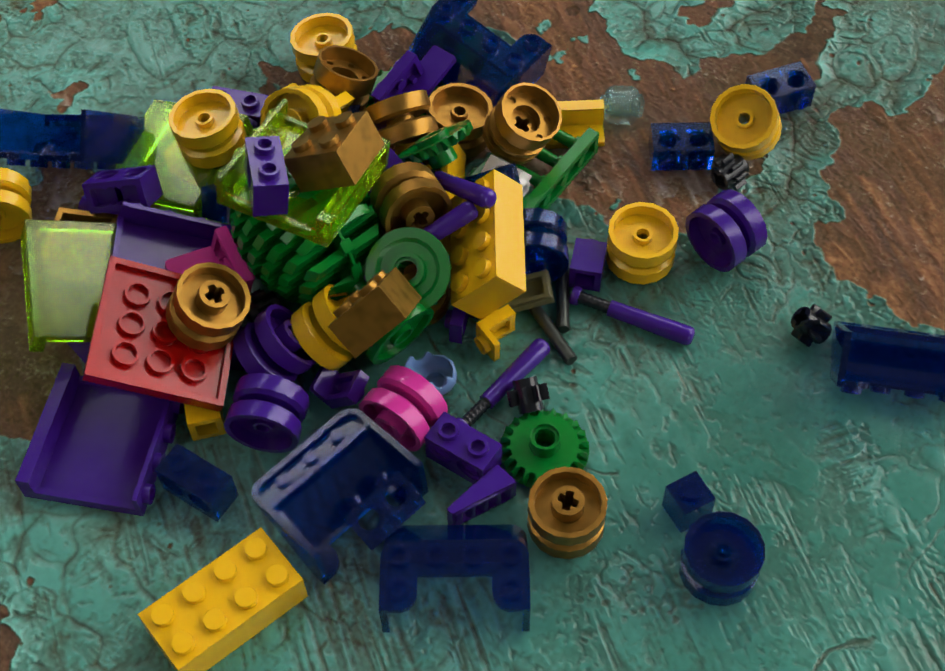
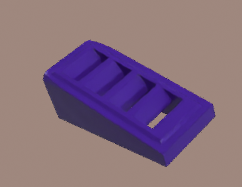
[447,464,517,529]

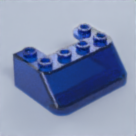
[409,0,552,108]
[0,109,145,170]
[830,321,945,402]
[379,524,531,632]

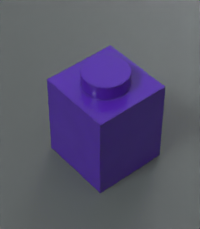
[569,238,608,292]

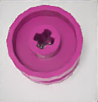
[359,365,448,451]

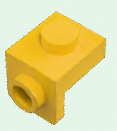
[474,304,516,362]

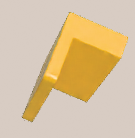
[545,99,605,149]

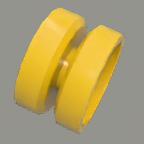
[290,13,358,83]
[260,84,342,152]
[710,84,782,161]
[168,89,247,169]
[0,167,32,244]
[606,202,679,285]
[290,284,354,370]

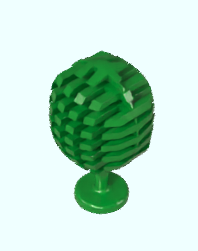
[229,147,434,365]

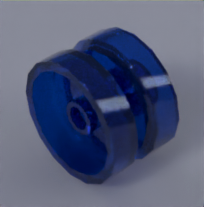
[523,208,569,282]
[679,511,765,606]

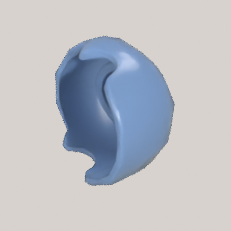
[404,351,457,396]

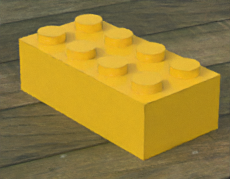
[450,169,526,320]
[137,527,308,671]

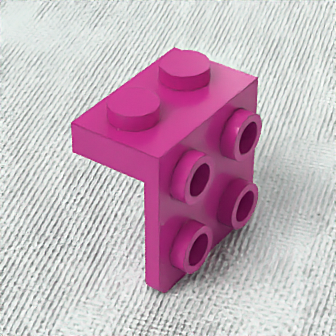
[165,225,255,292]

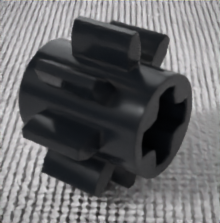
[711,153,749,191]
[246,289,282,323]
[791,304,832,347]
[506,376,550,414]

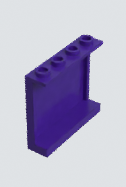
[111,201,241,332]
[15,363,184,516]

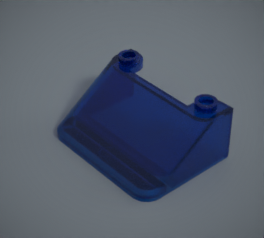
[252,408,429,584]

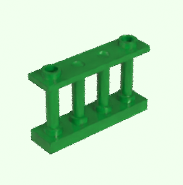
[468,128,599,230]

